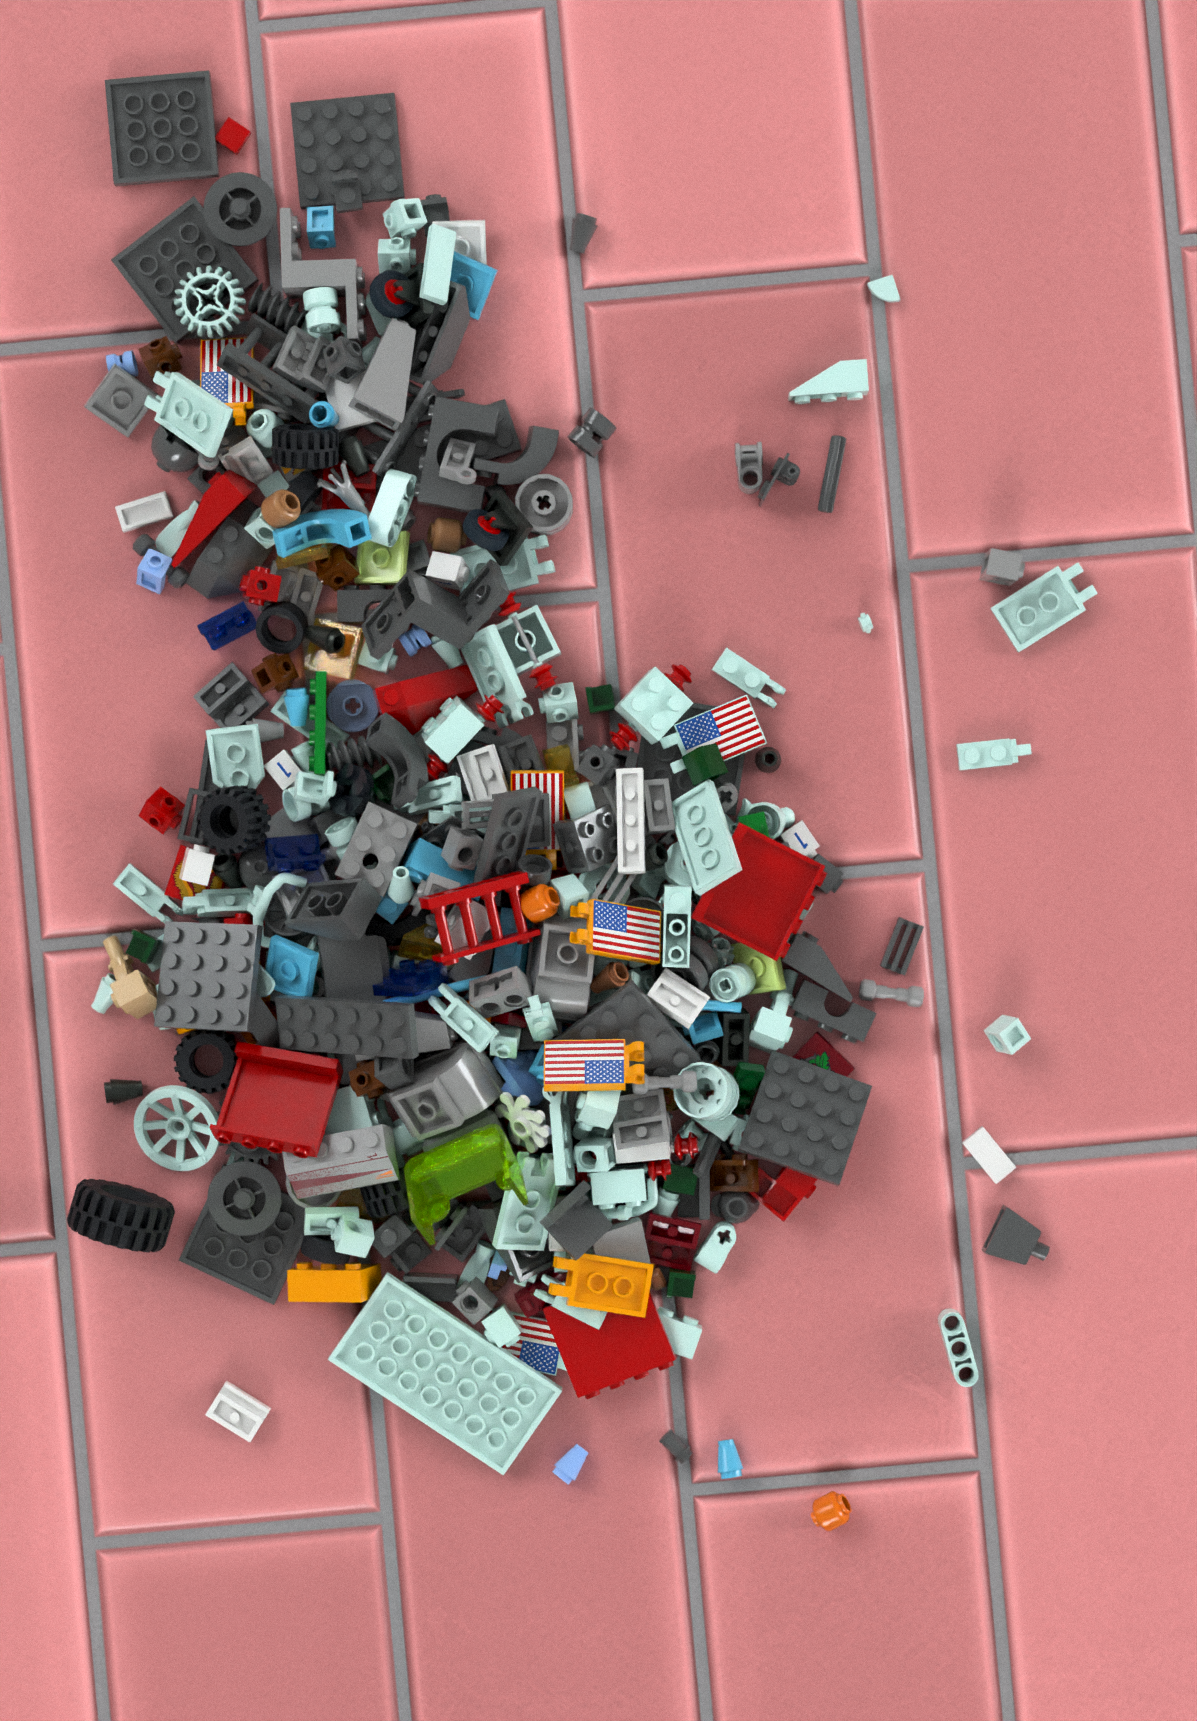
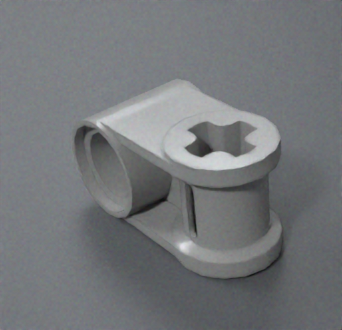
[735,442,763,494]

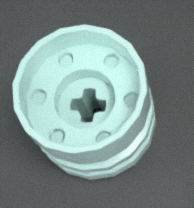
[673,1062,739,1122]

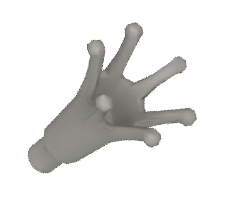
[317,460,370,519]

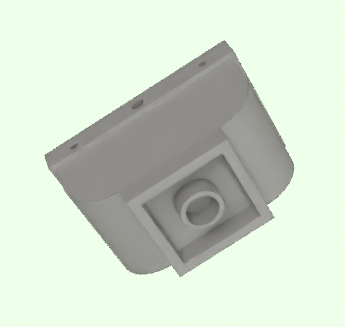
[520,913,595,1024]
[383,1039,505,1141]

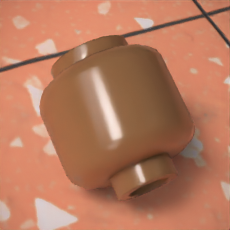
[261,489,301,528]
[427,517,467,553]

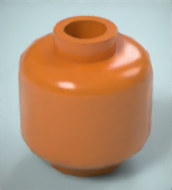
[520,884,560,923]
[811,1491,852,1531]

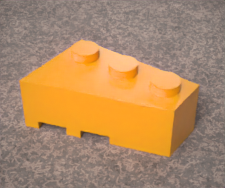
[287,1262,382,1303]

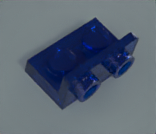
[197,601,257,651]
[264,834,326,874]

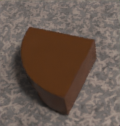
[487,1265,510,1292]

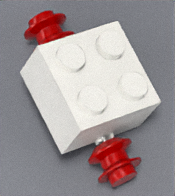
[591,1111,699,1164]

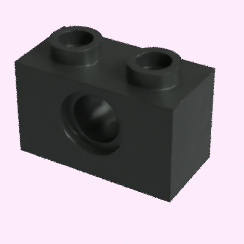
[716,1007,750,1066]

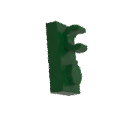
[733,1062,765,1115]

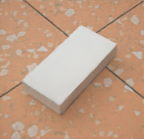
[115,491,174,533]
[962,1126,1016,1184]

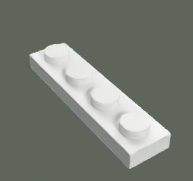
[616,768,646,875]

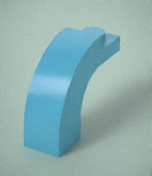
[272,509,372,558]

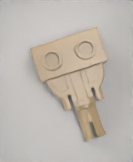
[103,936,157,1019]

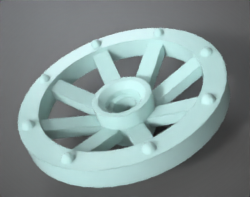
[134,1085,220,1171]

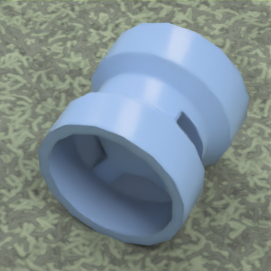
[106,350,138,377]
[398,624,433,657]

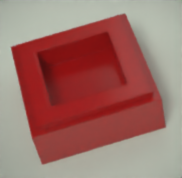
[215,117,251,155]

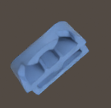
[492,1050,545,1106]

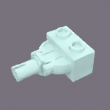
[749,969,798,1054]
[572,1090,621,1140]

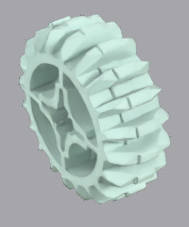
[174,266,246,338]

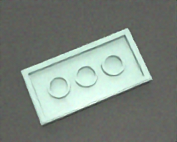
[672,779,742,895]

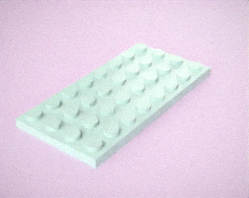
[328,1272,563,1475]

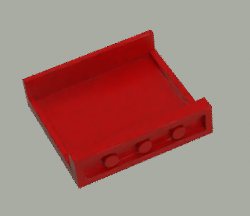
[691,822,827,961]
[209,1042,343,1158]
[543,1291,678,1399]

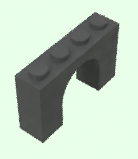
[414,397,500,513]

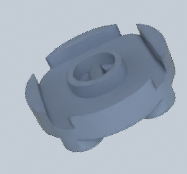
[326,679,379,732]

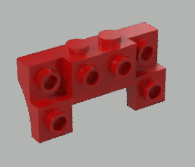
[748,1166,818,1222]

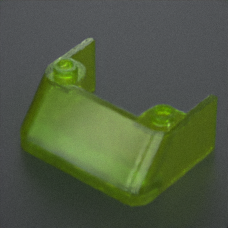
[404,1124,529,1246]

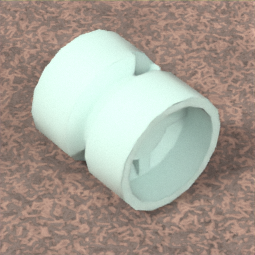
[303,287,341,334]
[282,786,331,822]
[325,816,369,860]
[709,963,756,1003]

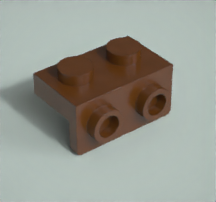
[710,1154,759,1192]

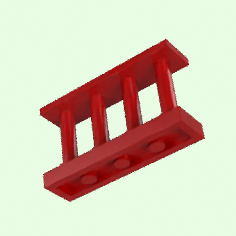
[419,871,541,966]

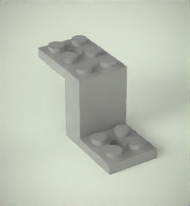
[280,208,367,349]
[335,775,443,897]

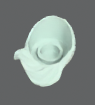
[736,798,795,839]

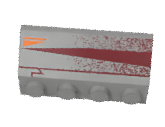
[282,1124,400,1199]

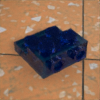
[372,959,449,997]

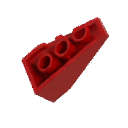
[171,469,258,568]
[373,665,478,735]

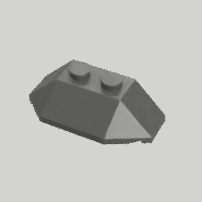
[409,281,470,385]
[186,499,274,599]

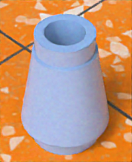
[552,1444,589,1485]

